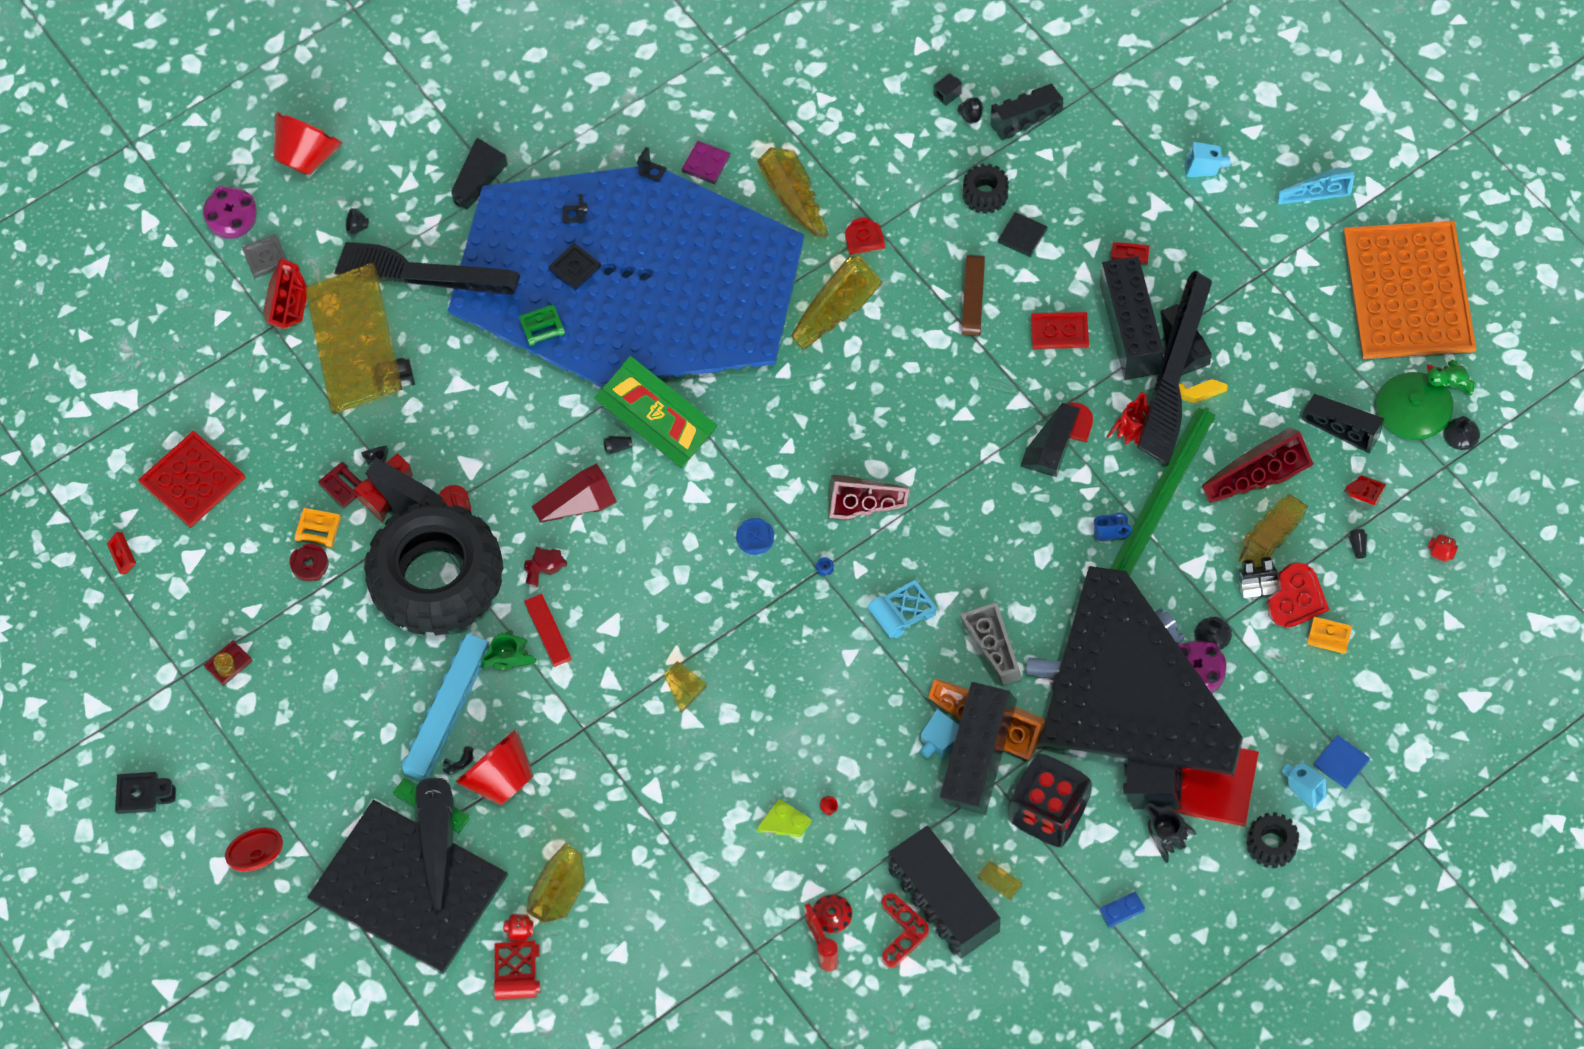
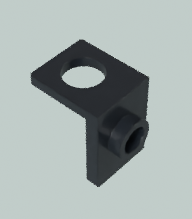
[637,147,667,182]
[563,194,588,223]

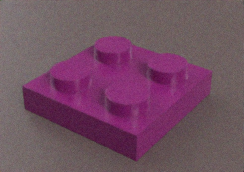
[682,140,730,184]

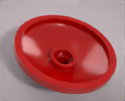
[225,827,284,872]

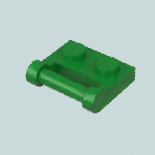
[519,304,565,347]

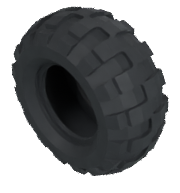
[364,501,504,635]

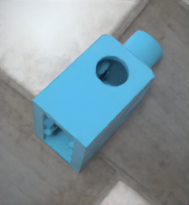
[1185,142,1231,177]
[919,709,959,759]
[1282,763,1327,809]

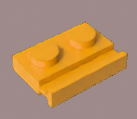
[1307,617,1352,654]

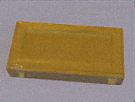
[978,861,1023,901]

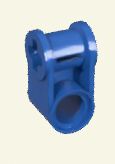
[1094,513,1132,541]

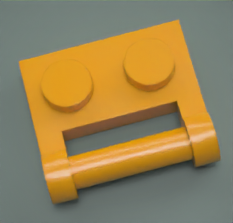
[295,508,341,548]

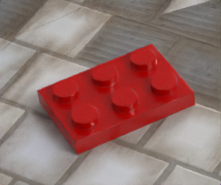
[1031,312,1089,349]

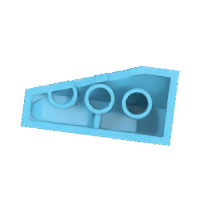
[1278,167,1355,204]

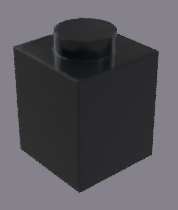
[934,73,962,106]

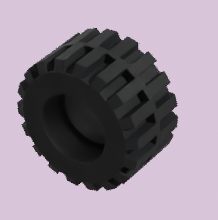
[963,164,1009,214]
[1247,812,1300,868]

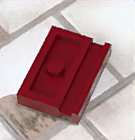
[204,640,253,686]

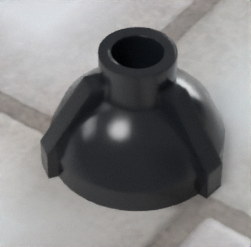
[958,97,984,124]
[346,208,369,235]
[361,445,388,464]

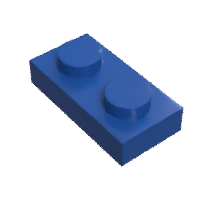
[1099,891,1145,928]

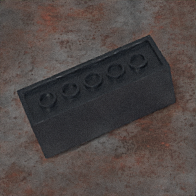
[1100,256,1164,380]
[940,682,1017,815]
[1123,759,1183,810]
[887,825,1001,959]

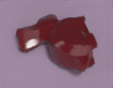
[524,547,567,587]

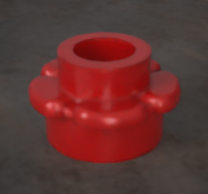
[820,796,838,815]

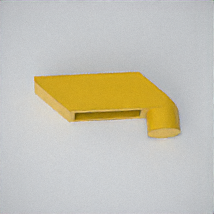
[1179,379,1228,404]

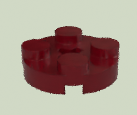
[289,543,329,581]

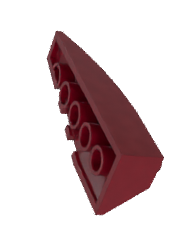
[1202,427,1314,503]

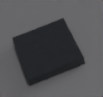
[998,212,1048,257]
[548,243,601,291]

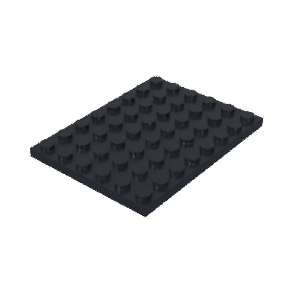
[307,799,508,975]

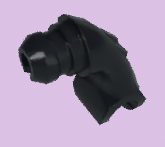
[443,746,474,774]

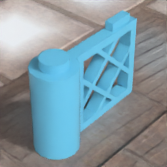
[867,580,937,638]

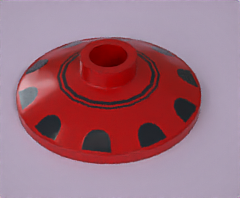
[813,894,852,933]

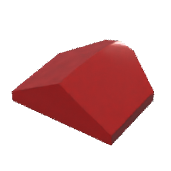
[1344,475,1386,506]

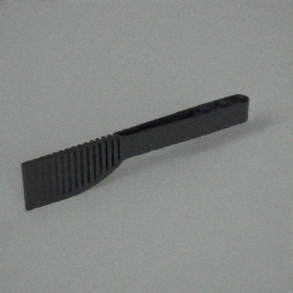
[334,242,521,295]
[1137,270,1212,465]

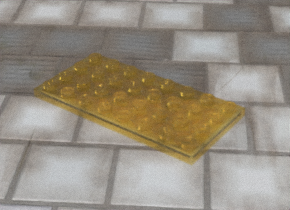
[305,263,403,414]

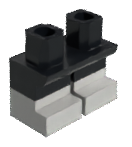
[1239,557,1279,598]

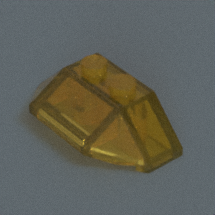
[527,843,585,923]

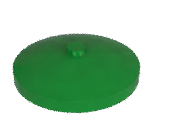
[1376,372,1453,440]

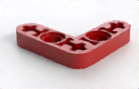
[882,893,929,968]

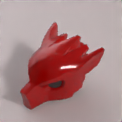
[1106,392,1149,445]

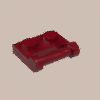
[318,462,362,509]

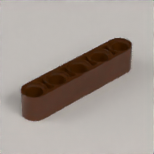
[962,255,985,336]

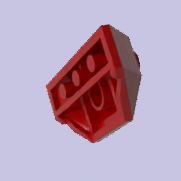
[263,258,308,329]

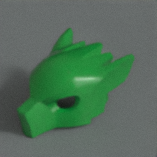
[480,630,537,671]

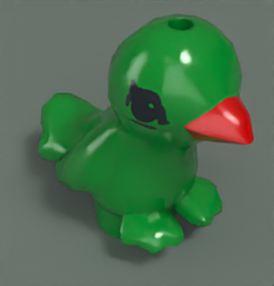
[1427,359,1475,396]

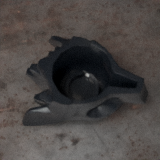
[1143,803,1197,863]

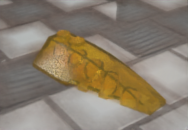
[757,147,829,237]
[791,256,883,349]

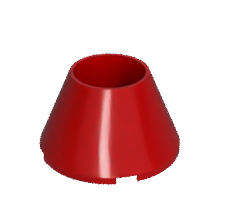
[273,112,342,176]
[456,729,534,805]

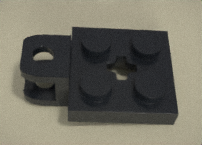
[115,772,176,814]

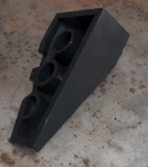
[1161,304,1212,376]
[1021,403,1080,477]
[365,457,443,514]

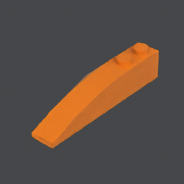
[928,679,1046,760]

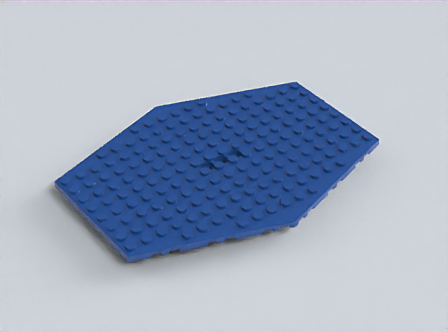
[448,166,805,387]

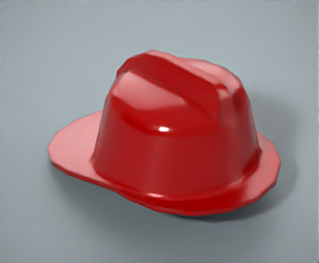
[439,485,471,511]

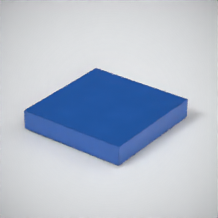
[1314,735,1370,789]

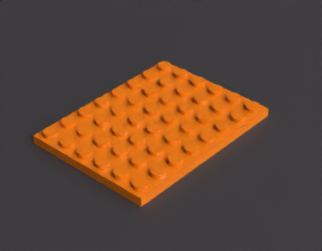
[1343,221,1476,359]

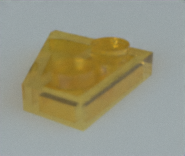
[664,661,707,713]

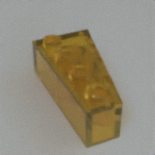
[1239,494,1308,567]

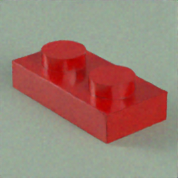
[1111,242,1150,265]
[107,532,136,574]

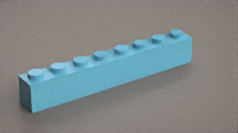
[402,634,490,781]

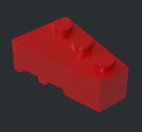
[355,453,413,523]

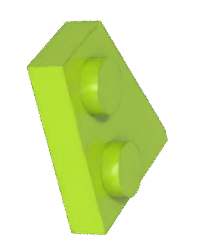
[757,799,812,838]

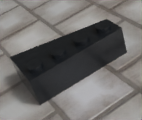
[991,83,1064,141]
[1302,394,1385,454]

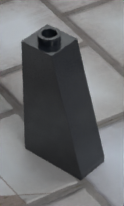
[451,137,508,210]

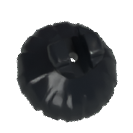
[1444,416,1480,450]
[1195,616,1232,650]

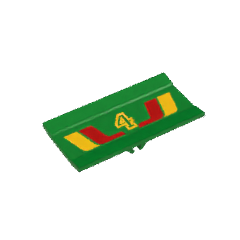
[594,356,718,469]

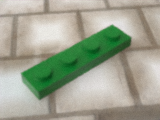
[393,777,470,834]

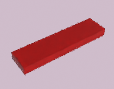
[524,594,572,667]

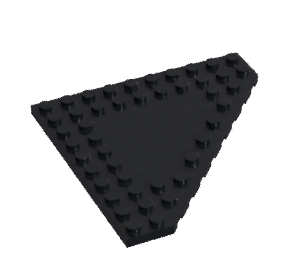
[1040,566,1243,776]

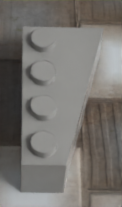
[960,602,1022,685]

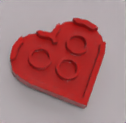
[1267,562,1329,627]

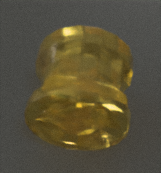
[214,653,236,677]

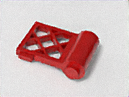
[804,903,839,972]
[494,940,541,1000]

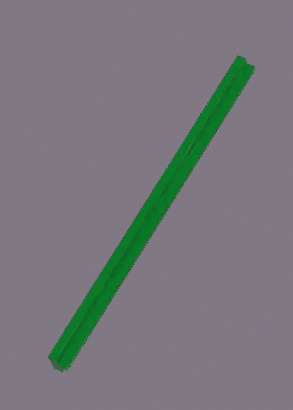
[1111,407,1215,576]

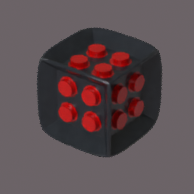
[1008,754,1092,848]

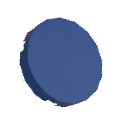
[736,518,774,555]

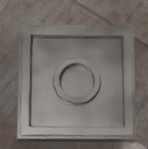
[242,234,287,278]

